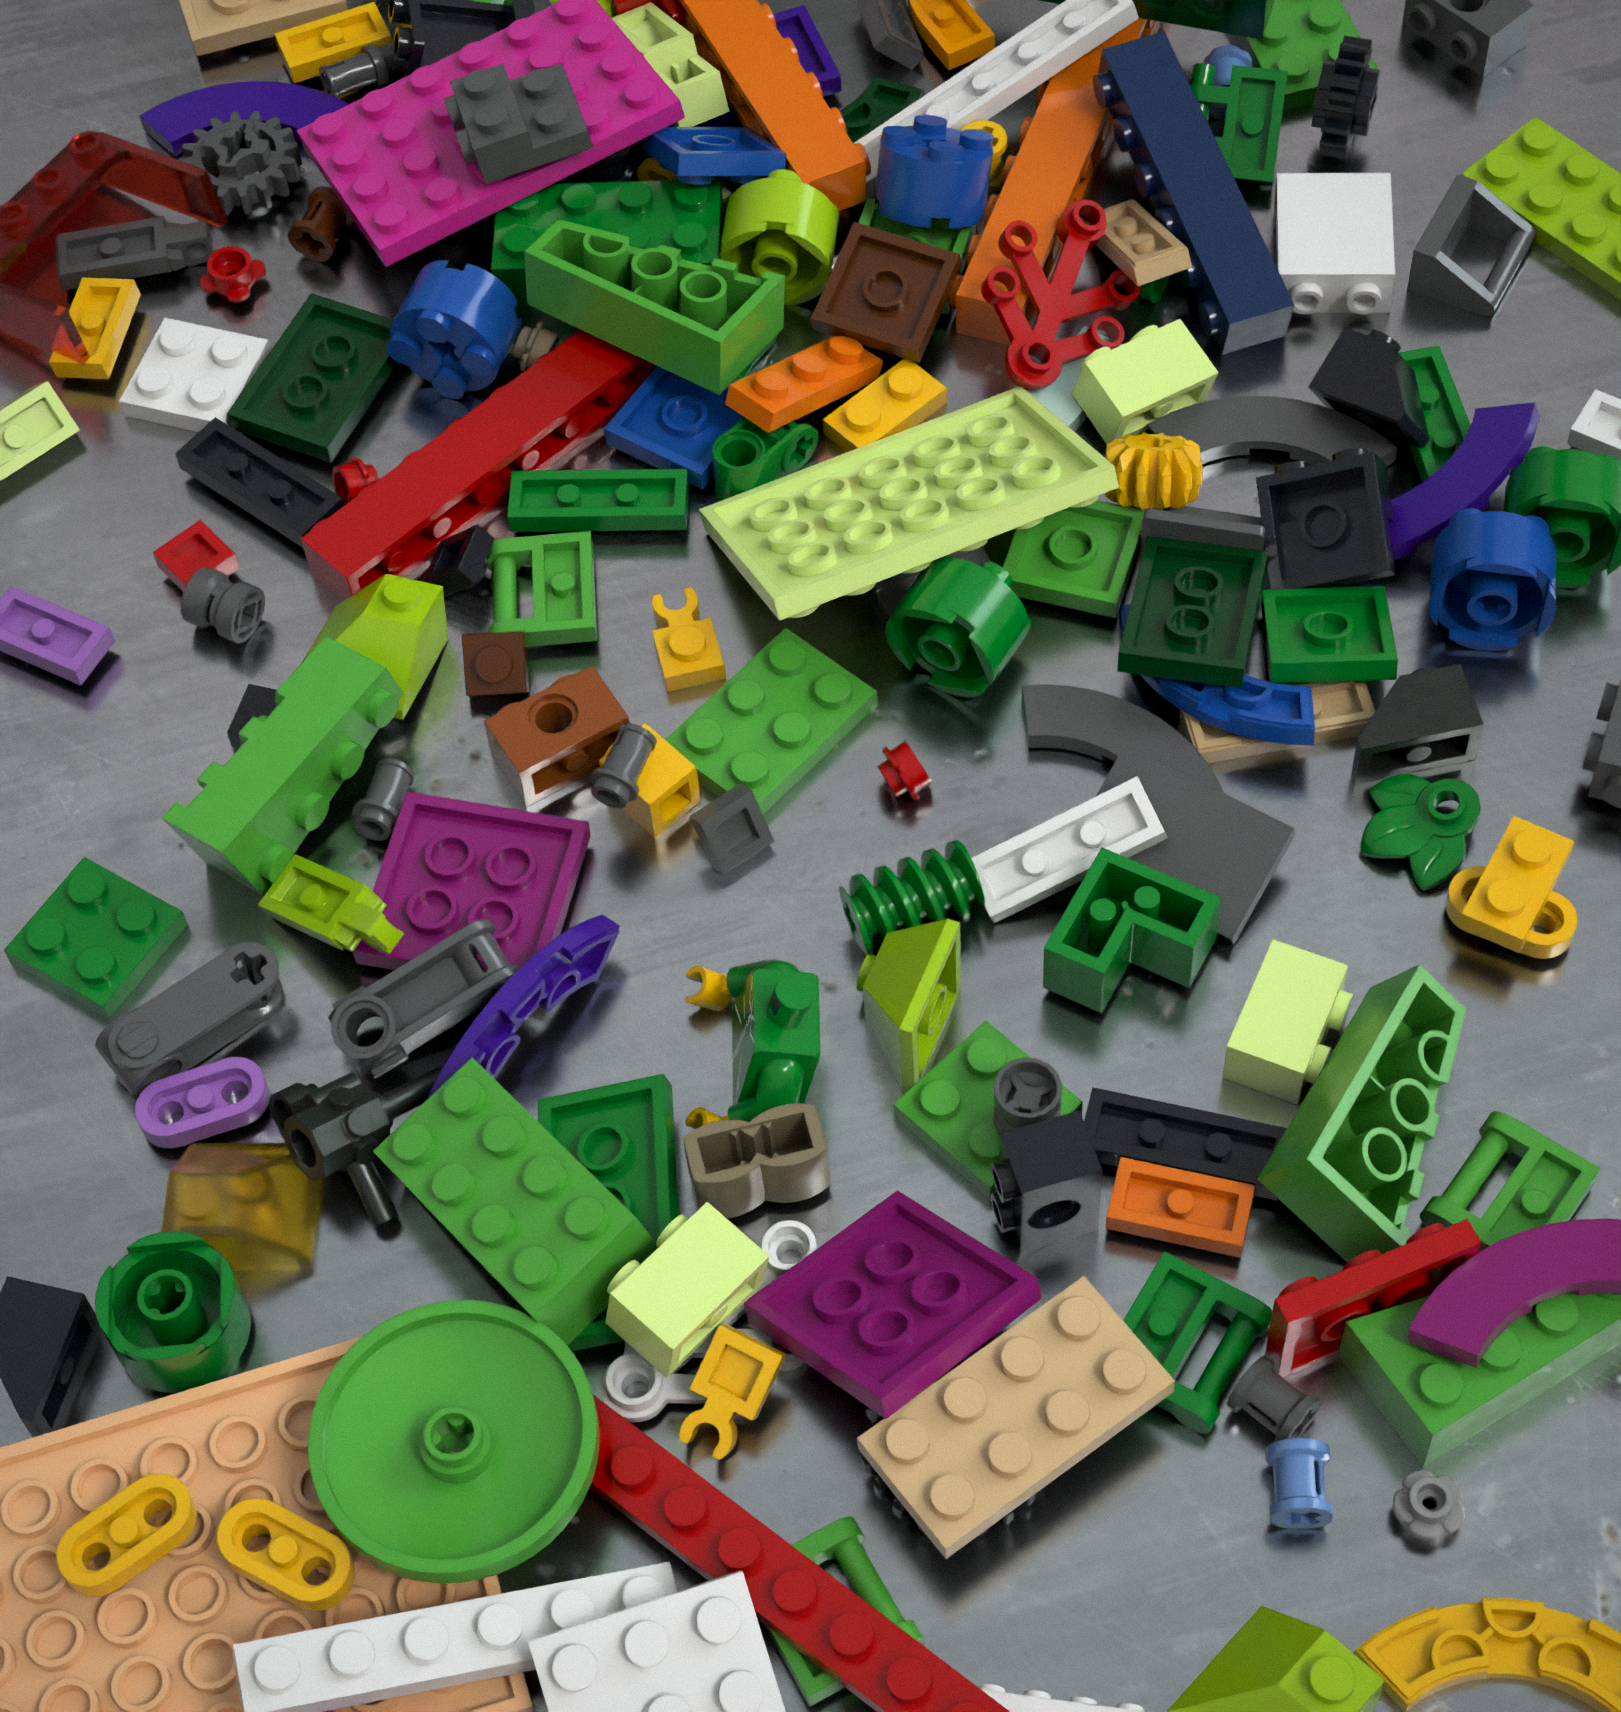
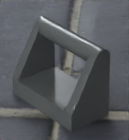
[1407,174,1536,316]

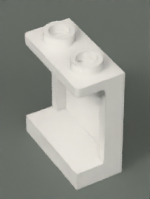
[1274,173,1395,314]

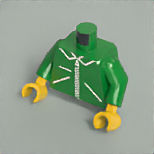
[685,959,821,1129]

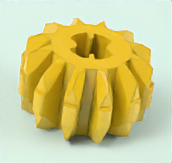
[1105,432,1203,510]

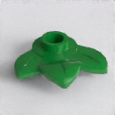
[1360,774,1481,890]

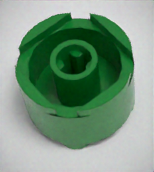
[1504,446,1621,588]
[885,556,1032,697]
[95,1231,251,1393]

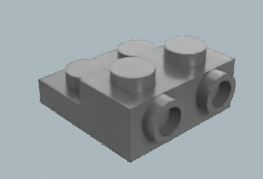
[444,63,593,184]

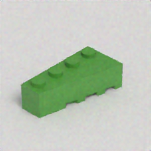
[524,219,785,395]
[162,636,403,897]
[1258,964,1466,1263]
[1338,1292,1621,1468]

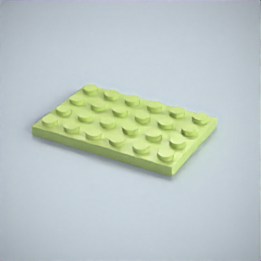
[699,386,1119,621]

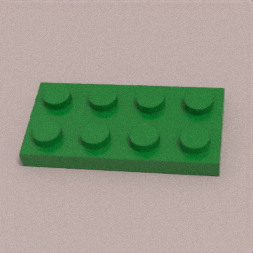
[537,1074,678,1351]

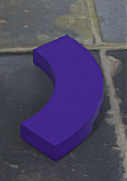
[139,81,349,156]
[1389,402,1540,560]
[426,915,620,1100]

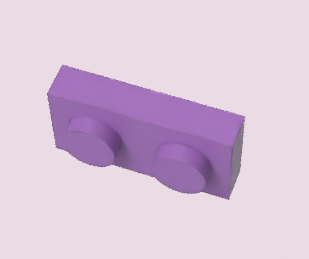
[0,586,115,685]

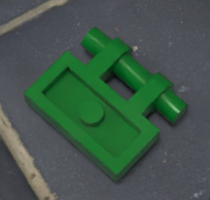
[1190,63,1288,186]

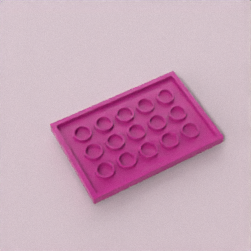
[296,0,685,267]

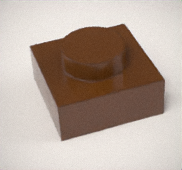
[462,630,529,696]

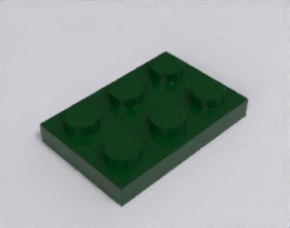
[227,293,399,463]
[1117,536,1268,688]

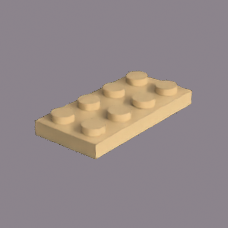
[857,1276,1175,1559]

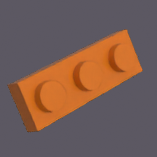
[725,336,883,433]

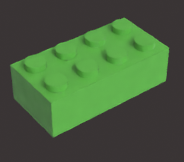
[373,1057,657,1346]

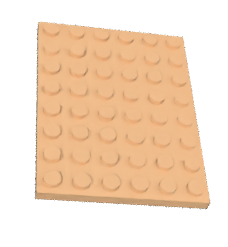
[0,1335,535,1712]

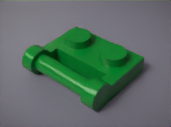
[1123,1251,1272,1434]

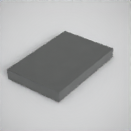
[1096,745,1296,945]

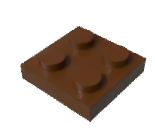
[811,222,962,363]

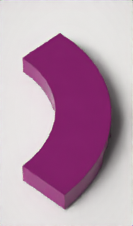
[1408,1219,1621,1368]

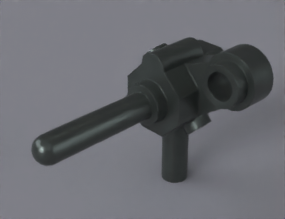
[270,1064,445,1226]

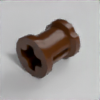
[287,187,354,262]

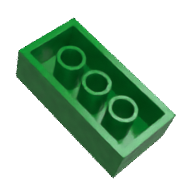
[491,179,725,315]

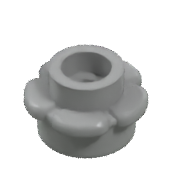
[1393,1470,1465,1541]

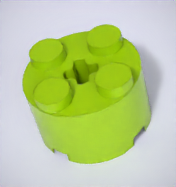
[720,169,839,305]

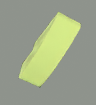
[612,2,730,127]

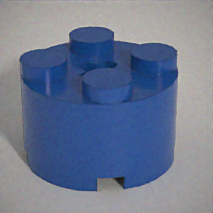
[875,115,993,229]
[387,260,522,399]
[1429,508,1557,651]

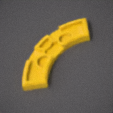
[1354,1598,1621,1712]

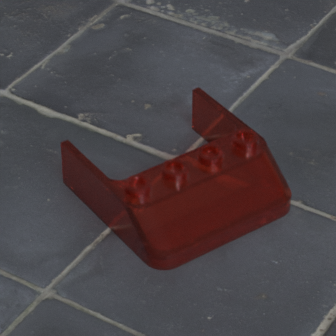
[0,131,228,366]

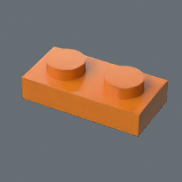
[1105,1157,1255,1258]

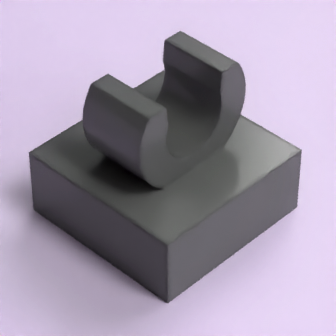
[689,784,775,875]

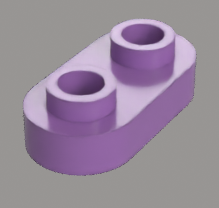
[135,1057,270,1148]

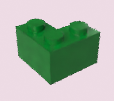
[1043,847,1221,1013]

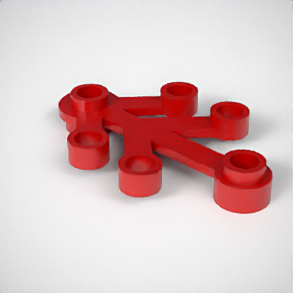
[981,200,1141,390]

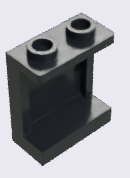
[388,0,535,77]

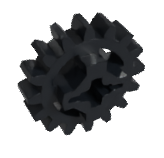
[1311,35,1380,161]

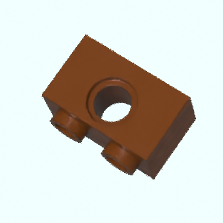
[483,665,630,807]

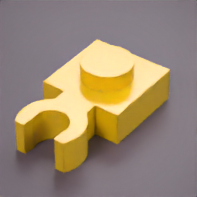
[652,587,726,692]
[679,1323,787,1460]

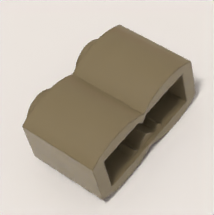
[683,1103,831,1218]

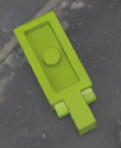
[258,854,404,955]

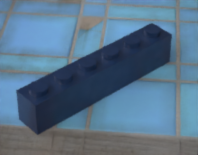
[1093,31,1294,355]

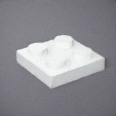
[119,318,271,432]

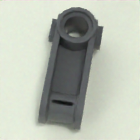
[328,918,520,1078]
[95,942,283,1099]

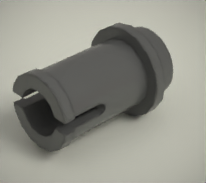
[590,723,657,809]
[352,758,414,841]

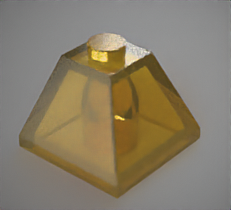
[161,1143,322,1270]

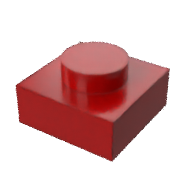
[153,520,240,592]

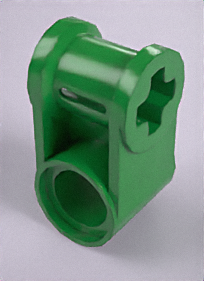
[712,417,819,501]

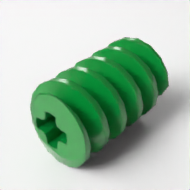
[839,840,985,956]

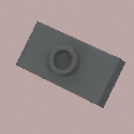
[857,0,924,70]

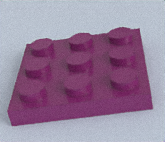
[353,791,591,972]
[744,1190,1042,1419]

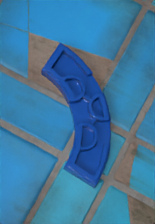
[1119,604,1315,746]

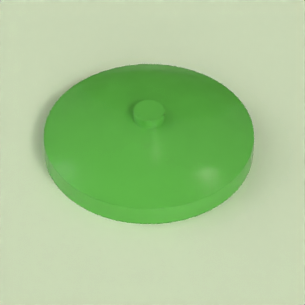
[308,1300,600,1583]

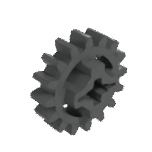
[180,111,302,215]

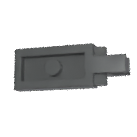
[55,216,214,291]

